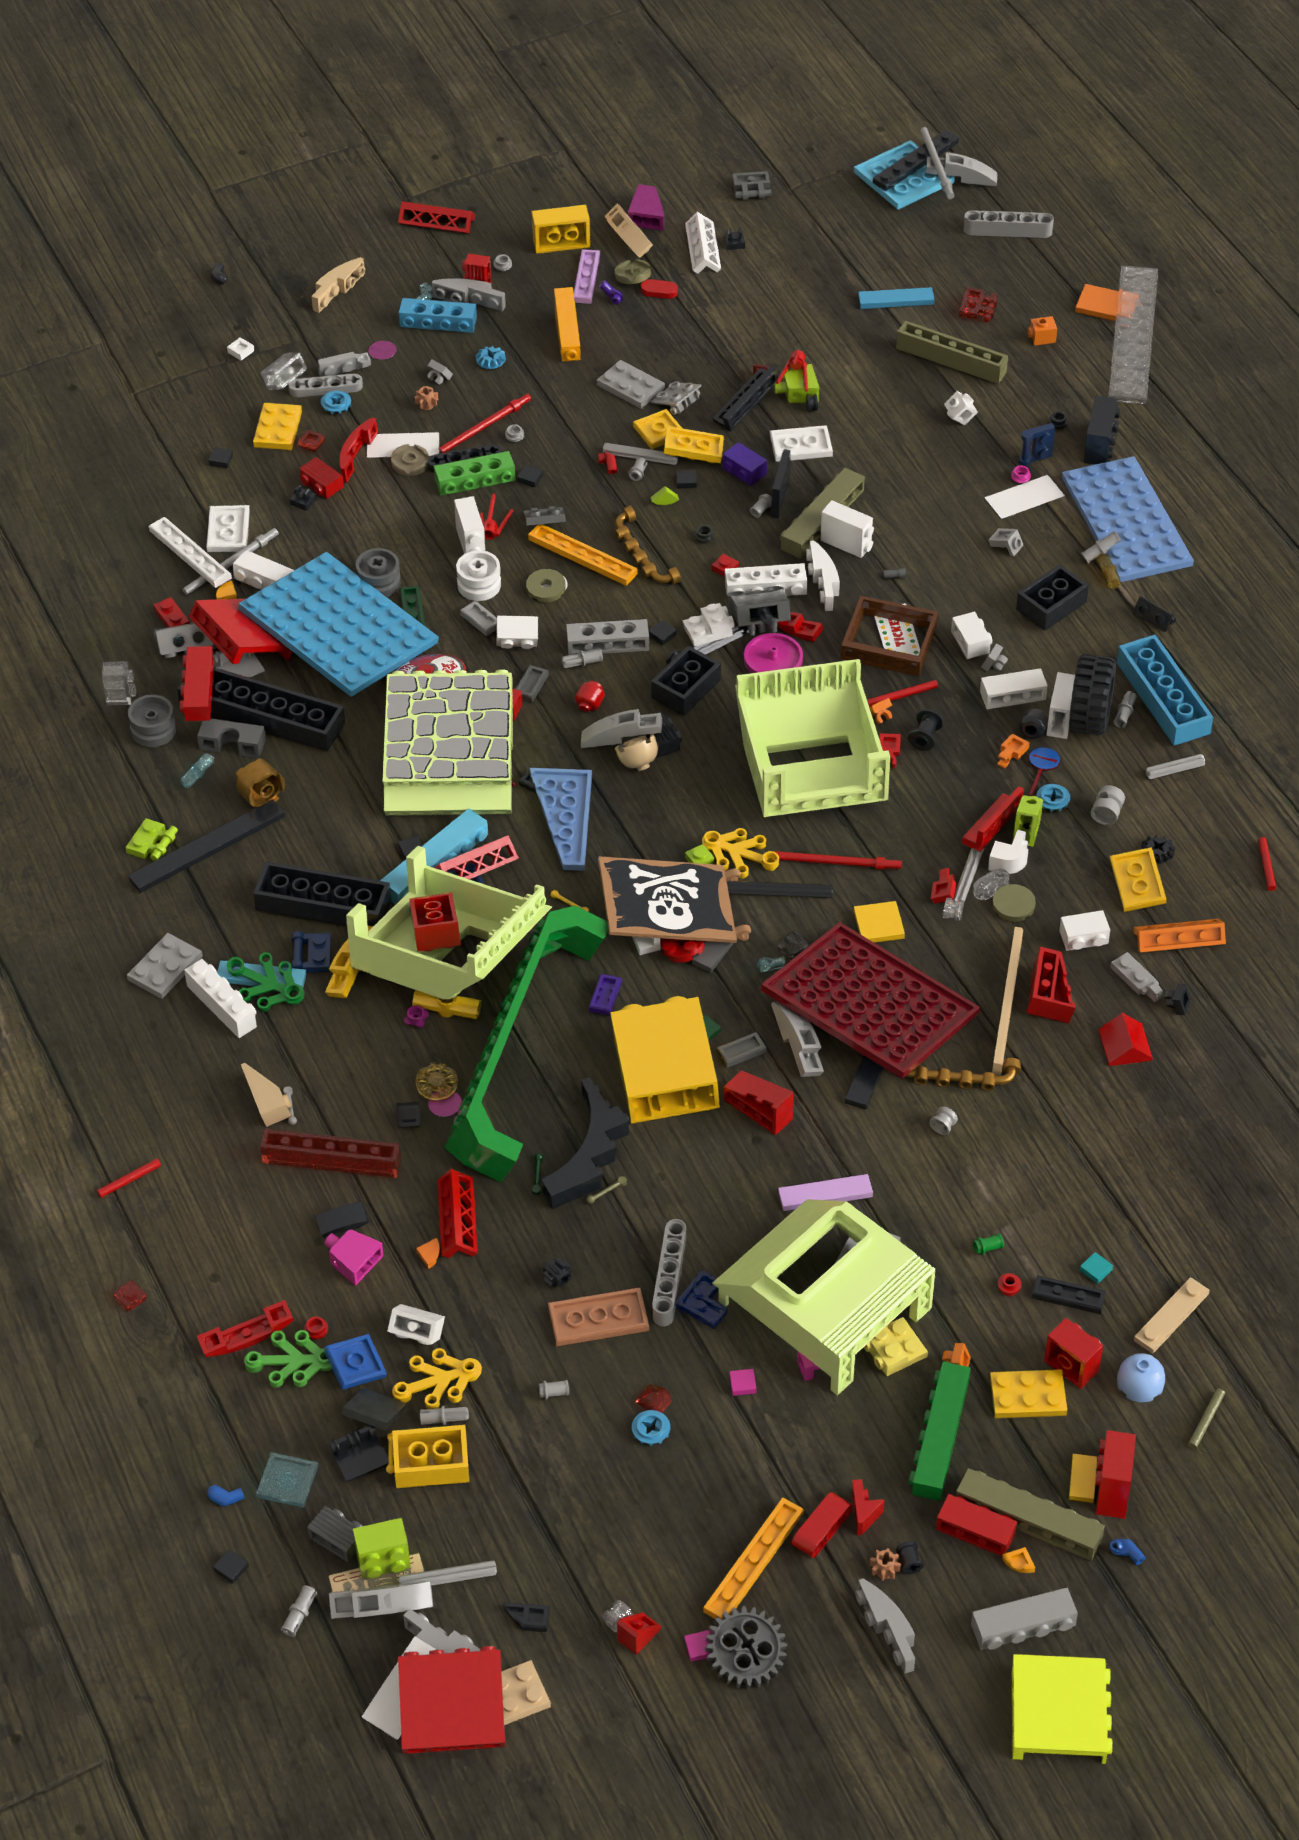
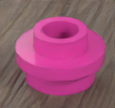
[1011,466,1031,483]

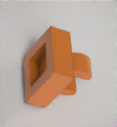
[869,698,892,725]
[942,1343,971,1367]

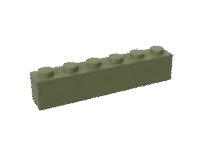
[896,321,1008,384]
[780,468,865,559]
[956,1468,1105,1561]

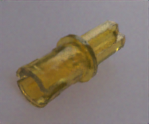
[1098,553,1121,589]

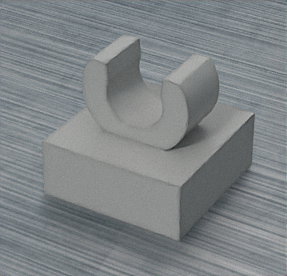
[427,360,453,385]
[981,643,1008,672]

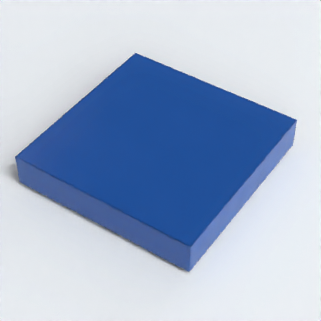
[324,1334,387,1390]

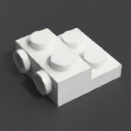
[683,603,735,647]

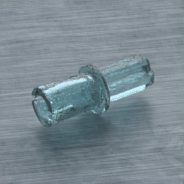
[181,753,214,788]

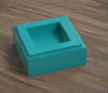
[1080,1252,1113,1284]

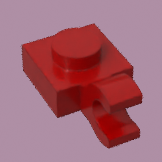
[931,868,956,904]

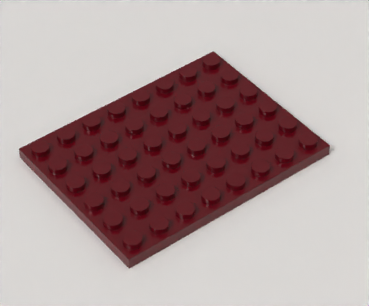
[760,922,980,1079]

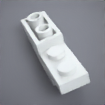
[806,541,840,611]

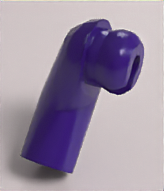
[599,280,623,304]

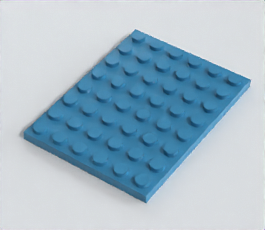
[238,552,439,697]

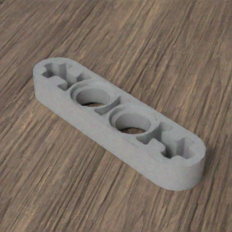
[289,374,363,397]

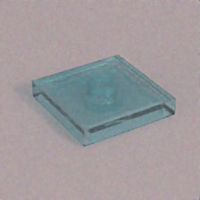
[256,1452,318,1508]

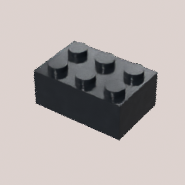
[1083,395,1121,464]
[1016,564,1089,631]
[651,646,721,716]

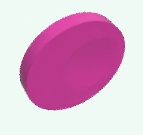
[744,633,803,673]

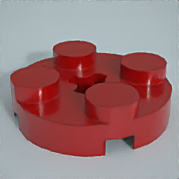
[661,938,705,963]

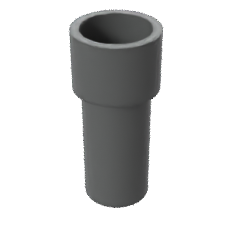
[884,568,906,578]

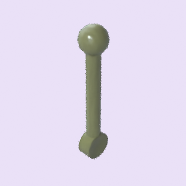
[586,1176,627,1204]

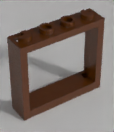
[841,595,938,676]

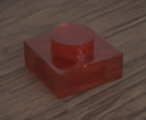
[298,429,325,452]
[113,1280,147,1312]

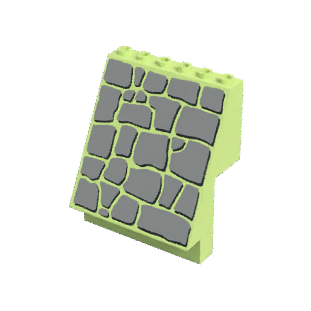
[383,670,513,816]

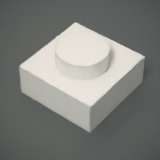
[227,338,254,360]

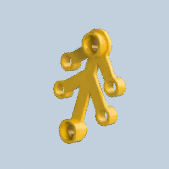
[702,828,779,879]
[392,1348,482,1409]

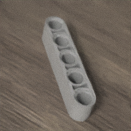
[963,211,1054,238]
[652,1219,686,1327]

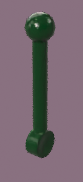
[532,1153,543,1195]

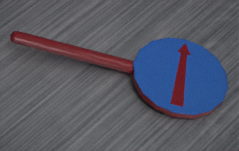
[1029,747,1060,796]

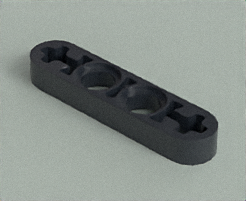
[428,444,502,473]

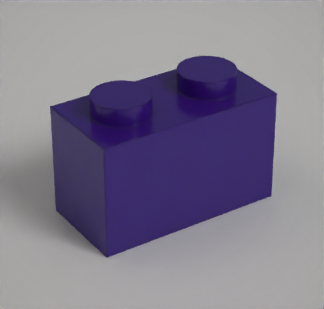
[723,442,767,486]

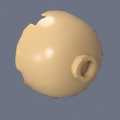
[615,734,658,771]

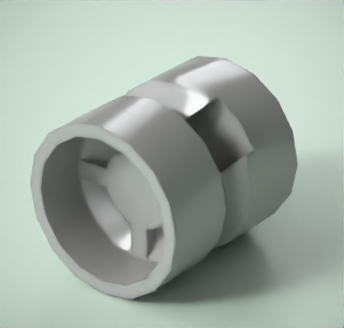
[1091,785,1125,825]

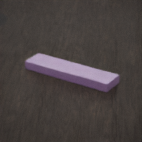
[574,250,600,304]
[778,1174,873,1211]

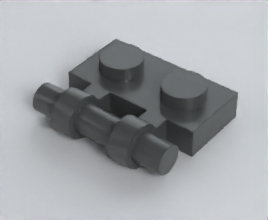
[732,171,772,200]
[523,506,566,526]

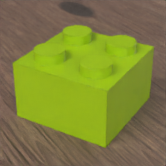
[353,1518,411,1579]

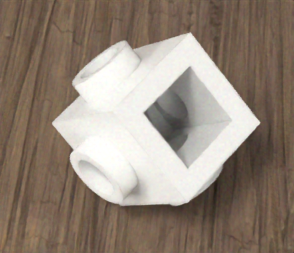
[944,391,978,425]

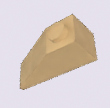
[241,1063,292,1127]

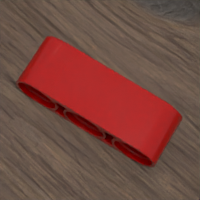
[792,1492,853,1558]

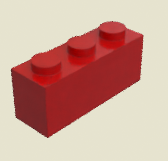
[936,1494,1017,1556]

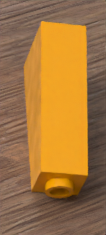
[554,287,581,362]

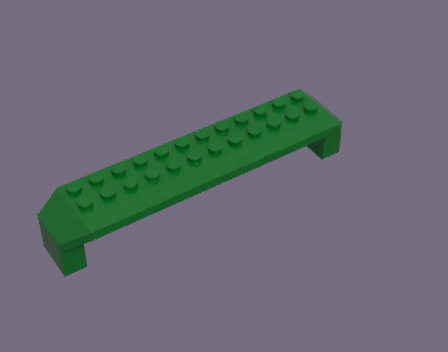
[444,906,608,1182]

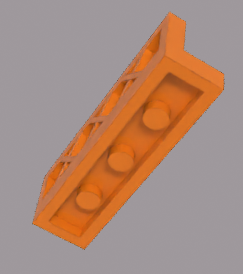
[1133,919,1226,952]

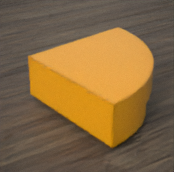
[216,580,237,600]
[1002,1547,1035,1573]

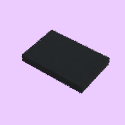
[771,449,791,518]

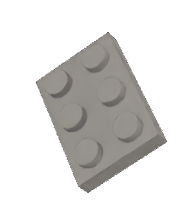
[597,360,665,409]
[127,933,203,999]

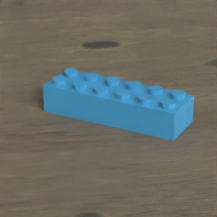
[1117,635,1213,746]

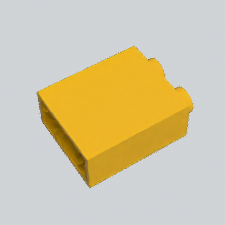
[610,996,720,1124]

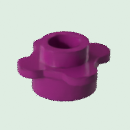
[404,1006,429,1028]

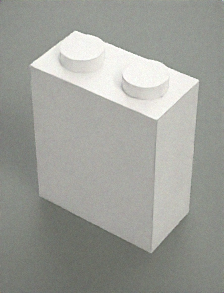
[454,496,485,554]
[820,500,874,558]
[1047,672,1075,739]

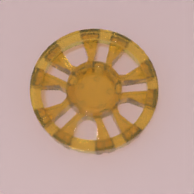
[416,1062,458,1100]

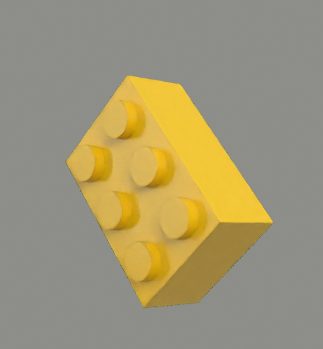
[532,205,590,254]
[392,1425,469,1488]

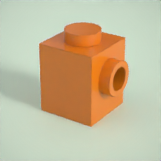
[1027,316,1057,346]

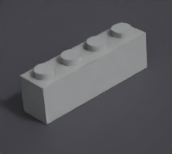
[971,1587,1078,1650]

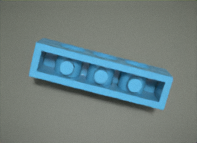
[399,298,477,333]

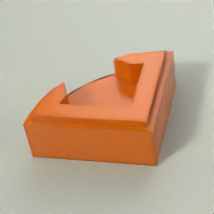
[416,1238,440,1269]

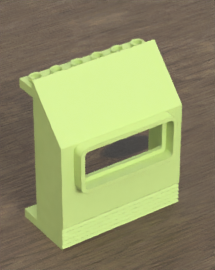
[735,659,890,817]
[346,846,552,999]
[712,1199,935,1395]

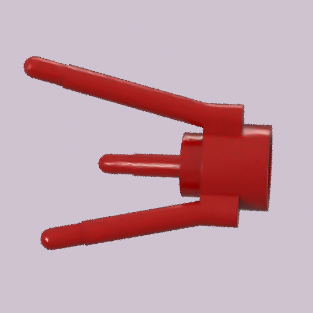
[776,350,808,392]
[479,493,514,540]

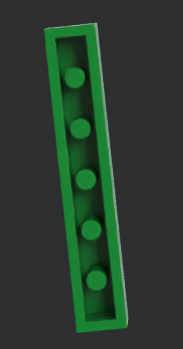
[909,1362,971,1501]

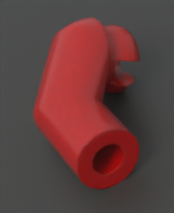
[598,452,618,474]

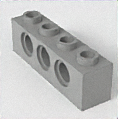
[566,619,649,655]
[155,623,217,658]

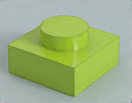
[685,844,714,864]

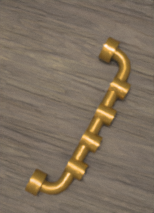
[615,505,681,585]
[907,1058,1021,1091]

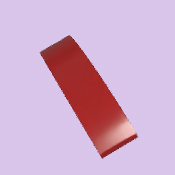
[340,418,378,483]
[197,1300,294,1357]

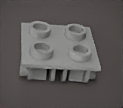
[650,381,701,415]
[213,651,265,677]

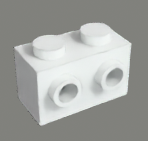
[951,612,992,659]
[496,616,538,649]
[1059,910,1110,951]
[387,1304,445,1345]

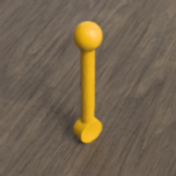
[551,890,589,912]
[386,1433,395,1474]

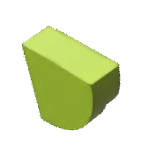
[651,486,679,505]

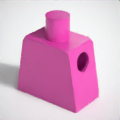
[325,1230,383,1286]

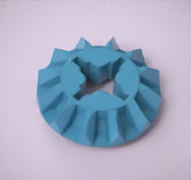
[476,346,506,369]
[321,391,351,414]
[1036,784,1070,812]
[632,1410,670,1446]

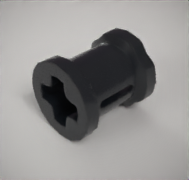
[896,1541,924,1574]

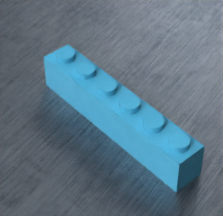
[380,808,488,905]

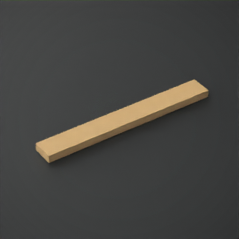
[992,927,1023,1076]

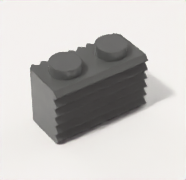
[307,1506,363,1562]

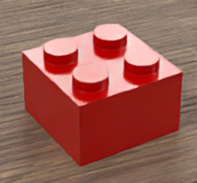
[1044,1318,1103,1389]

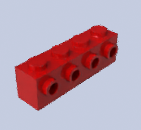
[180,646,214,721]

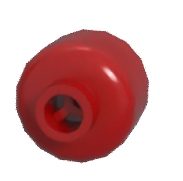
[575,681,605,712]

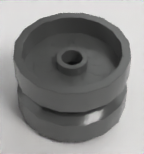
[356,548,401,597]
[128,695,176,747]

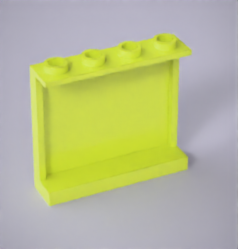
[1012,1654,1112,1764]

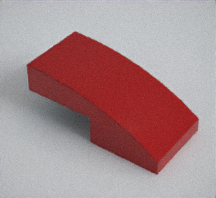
[777,612,823,642]

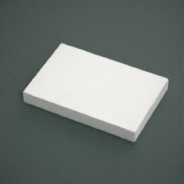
[770,425,833,462]
[207,505,250,552]

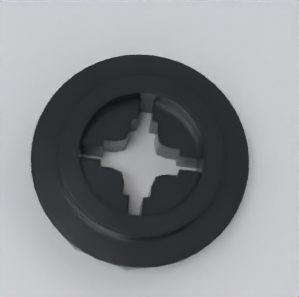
[1141,835,1175,864]

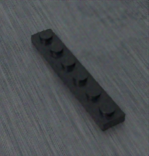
[873,130,959,191]

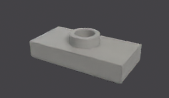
[460,601,497,636]

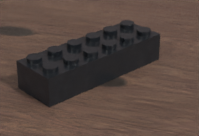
[253,861,391,926]

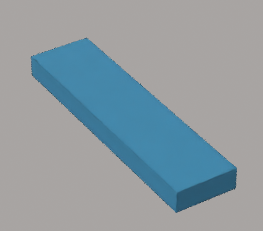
[858,287,934,309]

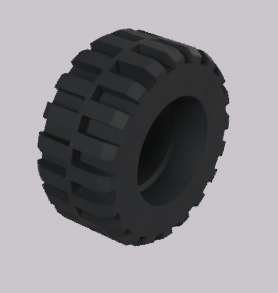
[1069,654,1116,736]

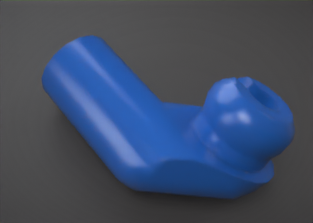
[207,1485,245,1507]
[1109,1539,1146,1565]

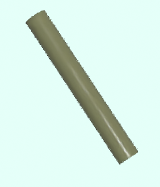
[1188,1388,1225,1449]

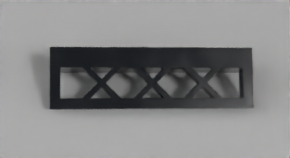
[713,366,778,432]

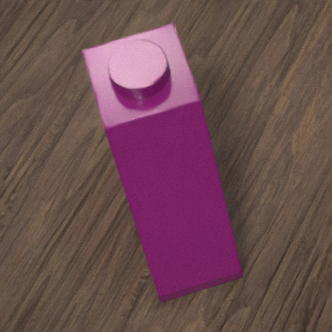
[628,184,664,231]

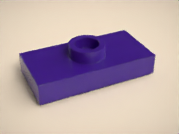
[589,974,622,1016]

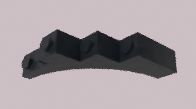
[541,1077,630,1209]

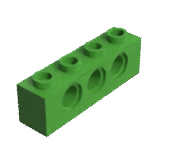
[434,451,516,496]

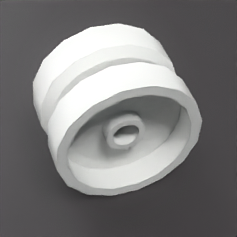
[456,550,501,601]

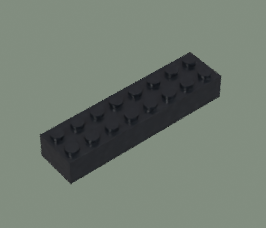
[177,667,346,751]

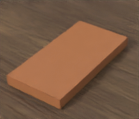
[548,1288,649,1346]

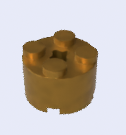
[236,758,285,807]

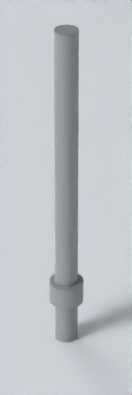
[920,127,954,199]
[182,528,279,595]

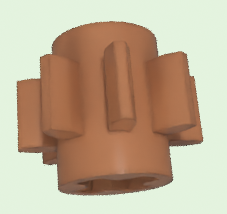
[415,386,438,410]
[870,1548,901,1581]

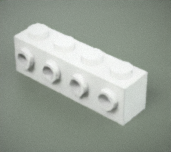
[725,563,807,596]
[184,959,257,1038]

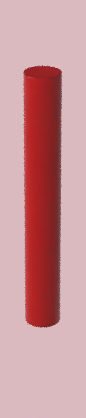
[1258,837,1276,891]
[97,1158,161,1198]

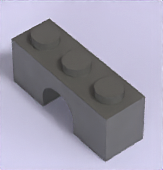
[197,719,266,758]

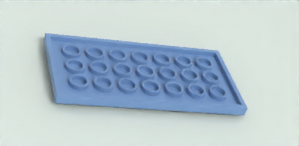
[1062,456,1194,583]

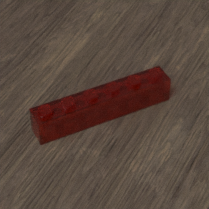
[260,1129,401,1178]

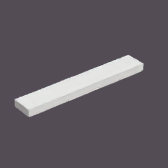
[149,517,232,588]

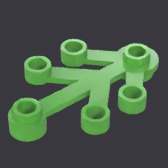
[244,1330,332,1388]

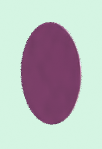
[369,341,397,360]
[428,1090,462,1117]

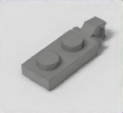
[318,352,371,377]
[1110,952,1163,1002]

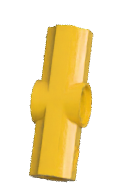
[412,990,481,1019]

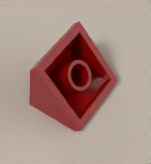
[1098,1013,1153,1066]

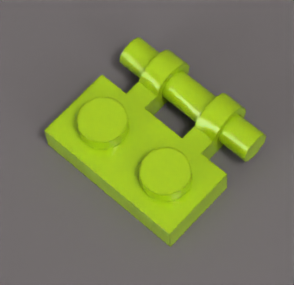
[126,818,178,861]

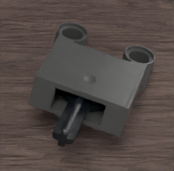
[727,586,791,636]

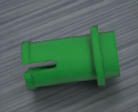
[973,1234,1004,1255]

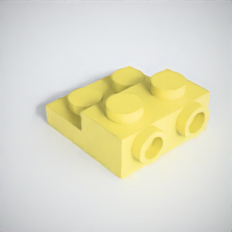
[863,1317,928,1376]

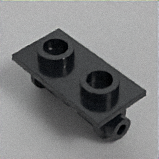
[1133,595,1176,632]

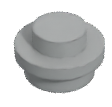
[494,254,512,271]
[505,425,524,442]

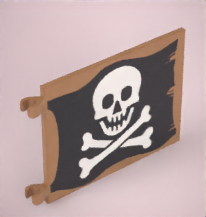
[598,856,751,943]

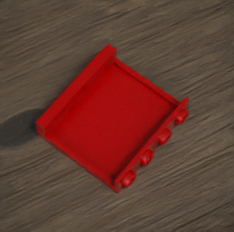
[189,599,293,664]
[398,1646,506,1754]

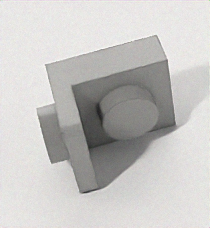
[988,528,1023,556]

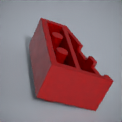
[1026,947,1076,1023]
[724,1070,794,1136]
[1095,1430,1136,1519]

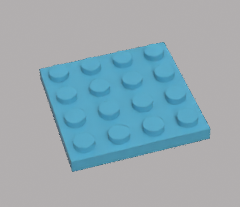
[854,140,955,209]

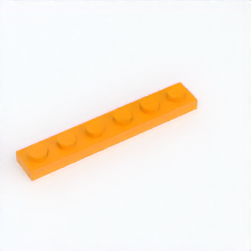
[528,524,638,586]
[703,1498,804,1620]

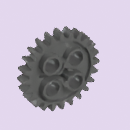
[705,1606,787,1689]

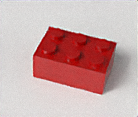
[409,892,461,952]

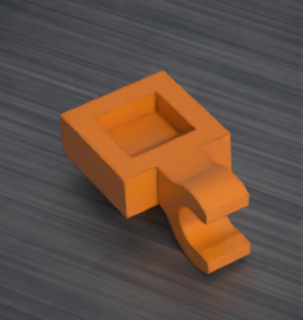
[997,734,1030,768]

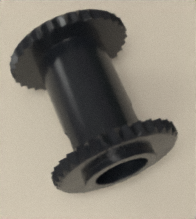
[907,709,944,751]

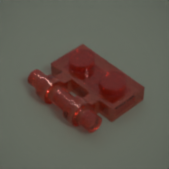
[959,287,998,323]

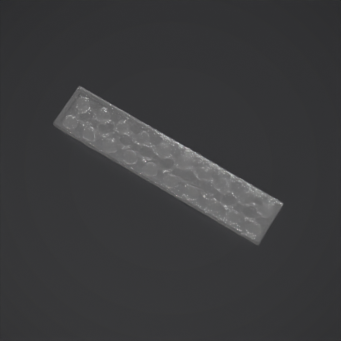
[1108,265,1158,404]

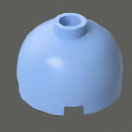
[1117,1353,1165,1403]

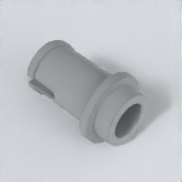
[629,458,648,481]
[750,494,772,518]
[539,1380,569,1400]

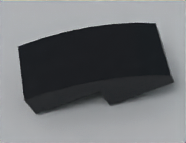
[316,1202,369,1238]

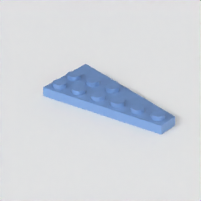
[529,768,592,871]

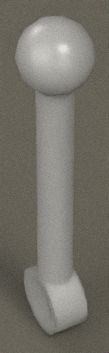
[283,1087,297,1125]

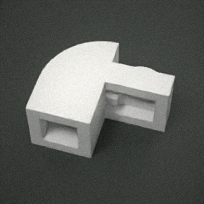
[988,830,1028,874]

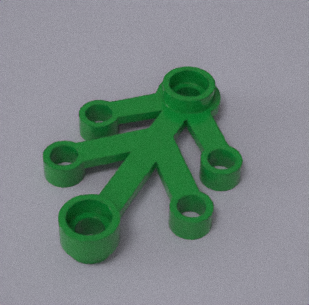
[226,952,305,1012]

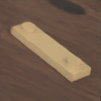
[1134,1277,1210,1354]

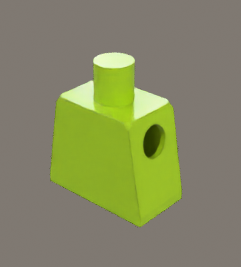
[773,364,819,403]
[1013,795,1043,846]

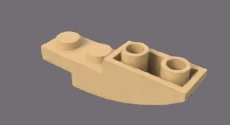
[605,203,653,258]
[312,257,365,313]

